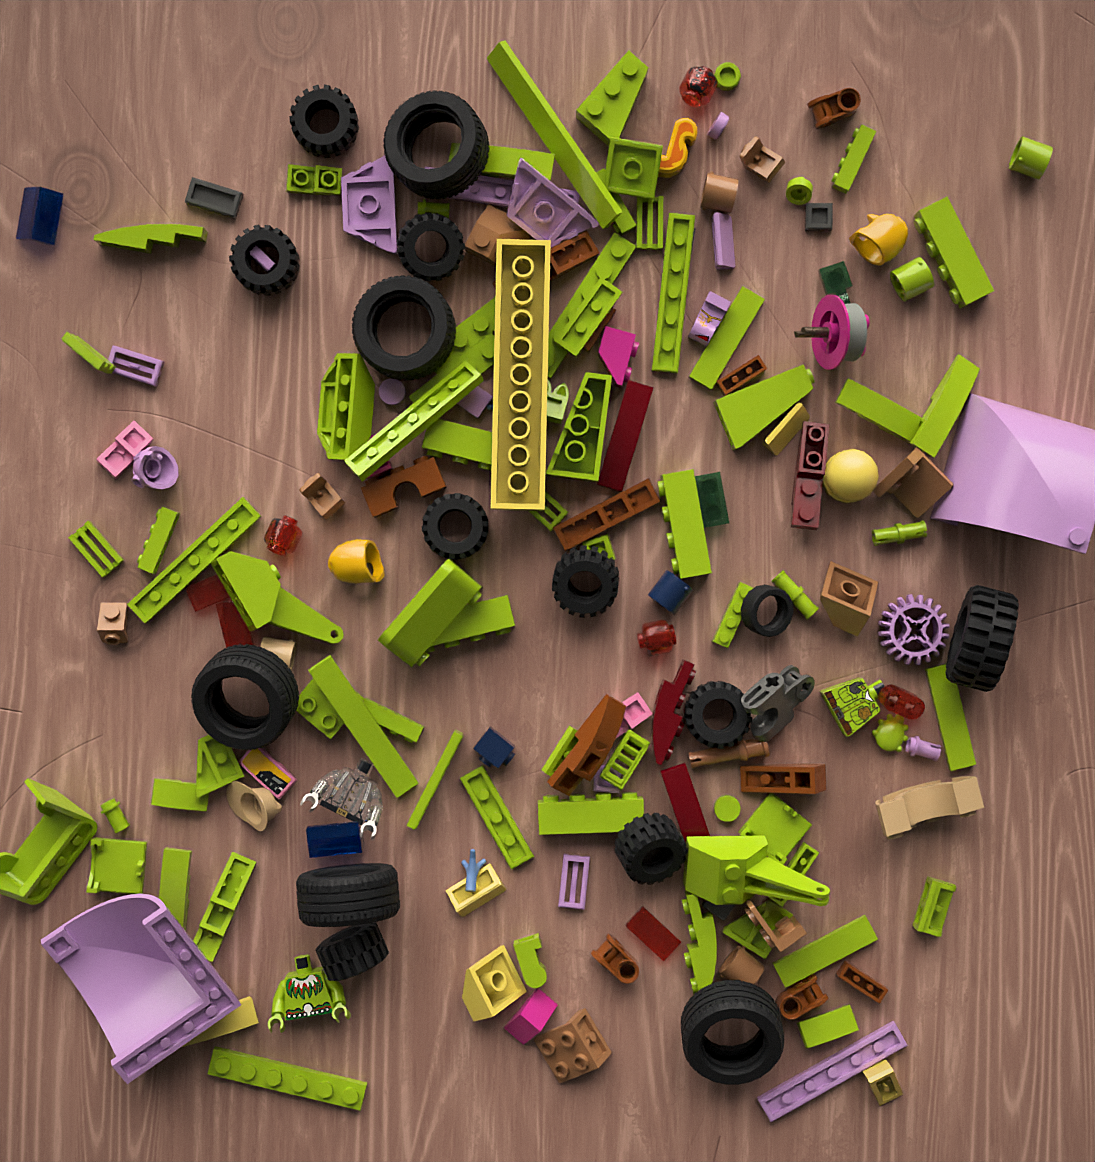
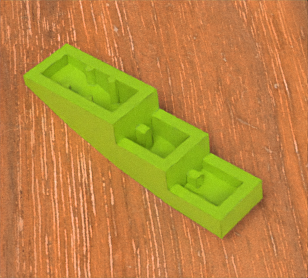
[448,143,555,181]
[93,224,208,254]
[910,354,980,458]
[835,378,922,444]
[159,847,192,931]
[193,852,257,963]

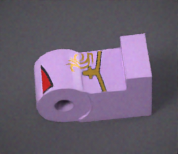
[688,291,731,346]

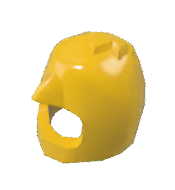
[849,214,908,266]
[328,539,385,584]

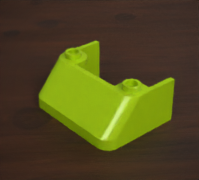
[377,559,483,667]
[0,778,98,905]

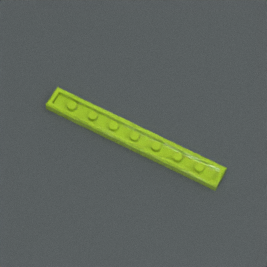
[486,40,623,229]

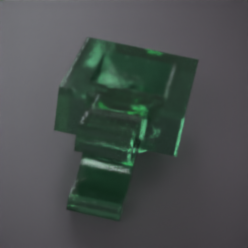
[818,261,853,304]

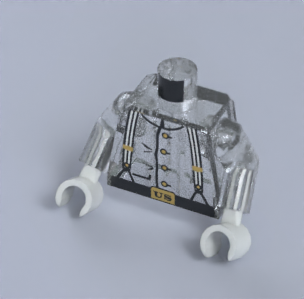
[300,758,383,840]

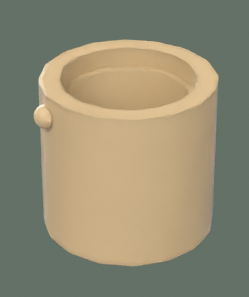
[261,637,296,671]

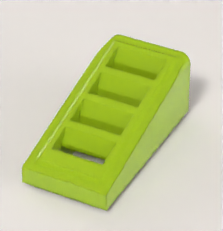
[599,729,650,790]

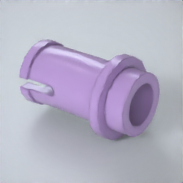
[905,736,941,761]

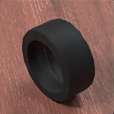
[741,584,793,637]

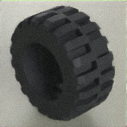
[946,585,1019,692]

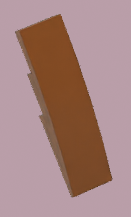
[492,230,600,289]
[553,478,661,551]

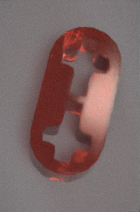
[878,684,925,720]

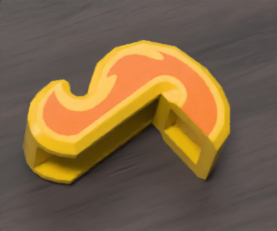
[658,118,698,178]

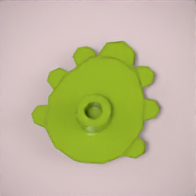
[872,714,909,752]

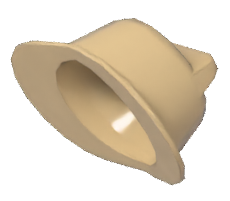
[226,781,282,831]

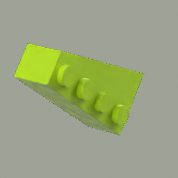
[545,372,612,483]

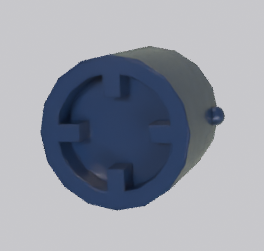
[648,570,693,615]

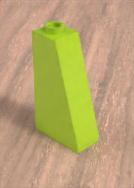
[713,364,815,451]

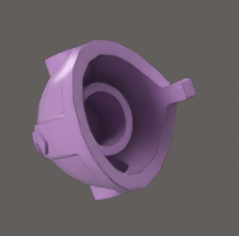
[131,446,179,489]

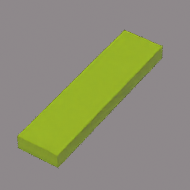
[689,286,765,390]
[925,664,976,771]
[406,729,464,830]
[460,765,534,870]
[773,915,878,988]

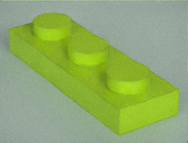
[555,277,623,357]

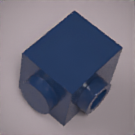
[473,726,515,768]

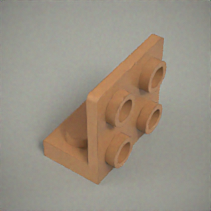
[873,447,954,518]
[744,899,807,952]
[534,1008,612,1083]

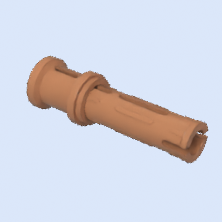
[688,738,770,769]

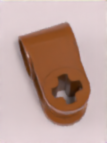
[807,88,861,129]
[591,933,639,984]
[776,974,829,1020]

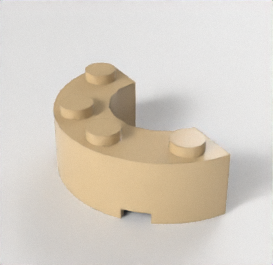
[875,776,984,839]

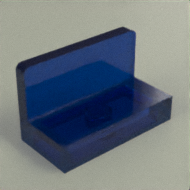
[16,186,63,245]
[306,821,364,858]

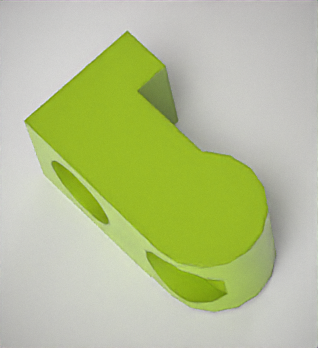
[513,933,547,988]

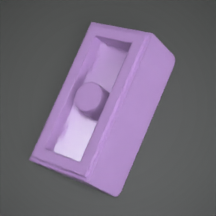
[711,212,735,270]

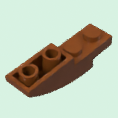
[547,694,626,796]

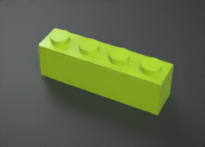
[914,196,994,309]
[422,419,492,471]
[657,469,712,579]
[426,595,515,653]
[538,792,644,835]

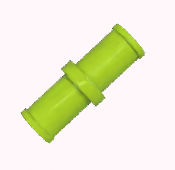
[871,521,927,546]
[771,570,819,619]

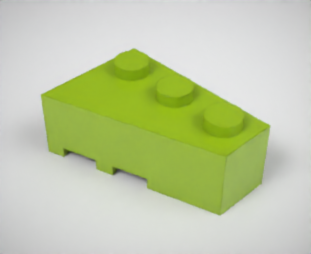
[576,50,649,147]

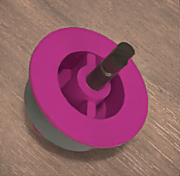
[794,295,870,370]

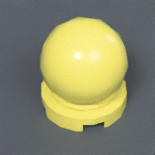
[822,449,879,503]

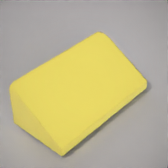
[762,403,810,456]
[446,863,506,917]

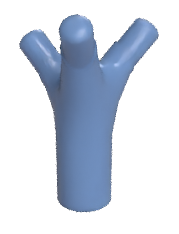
[461,849,486,892]

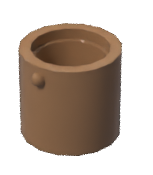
[700,171,739,213]
[719,946,765,984]

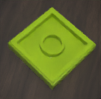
[603,137,663,200]

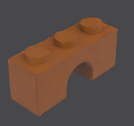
[361,455,447,518]

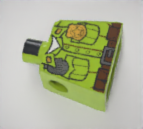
[819,677,888,737]

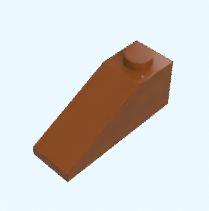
[740,763,826,794]

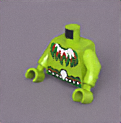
[268,954,351,1033]

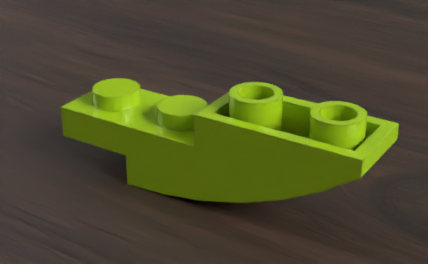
[681,891,717,994]

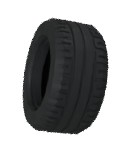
[383,90,489,200]
[352,275,456,381]
[191,644,299,750]
[296,863,400,927]
[681,980,784,1085]

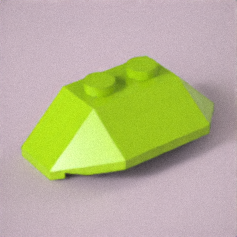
[317,353,375,460]

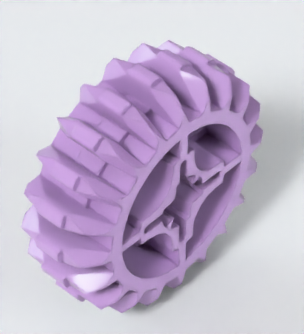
[878,594,950,665]

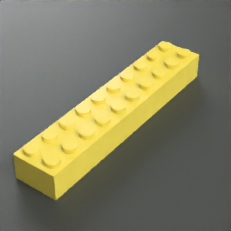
[491,239,551,511]

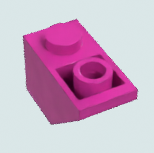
[598,326,639,388]

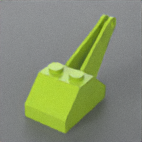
[210,551,344,644]
[683,835,830,906]

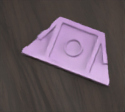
[341,156,398,254]
[507,158,599,247]

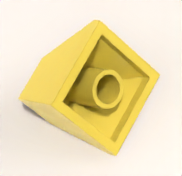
[462,945,527,1021]

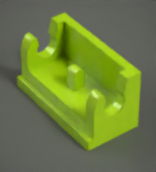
[912,876,956,937]

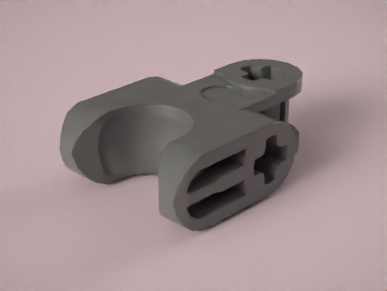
[741,665,815,741]

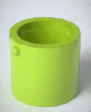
[1009,136,1053,180]
[890,257,935,302]

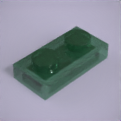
[695,472,729,528]

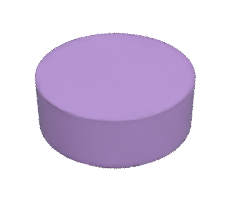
[707,112,729,140]
[379,378,406,405]

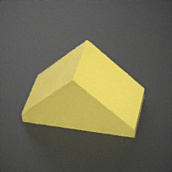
[862,1059,903,1106]

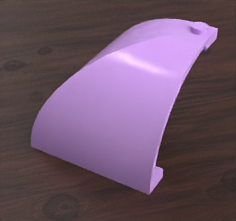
[930,393,1095,554]
[41,894,241,1084]

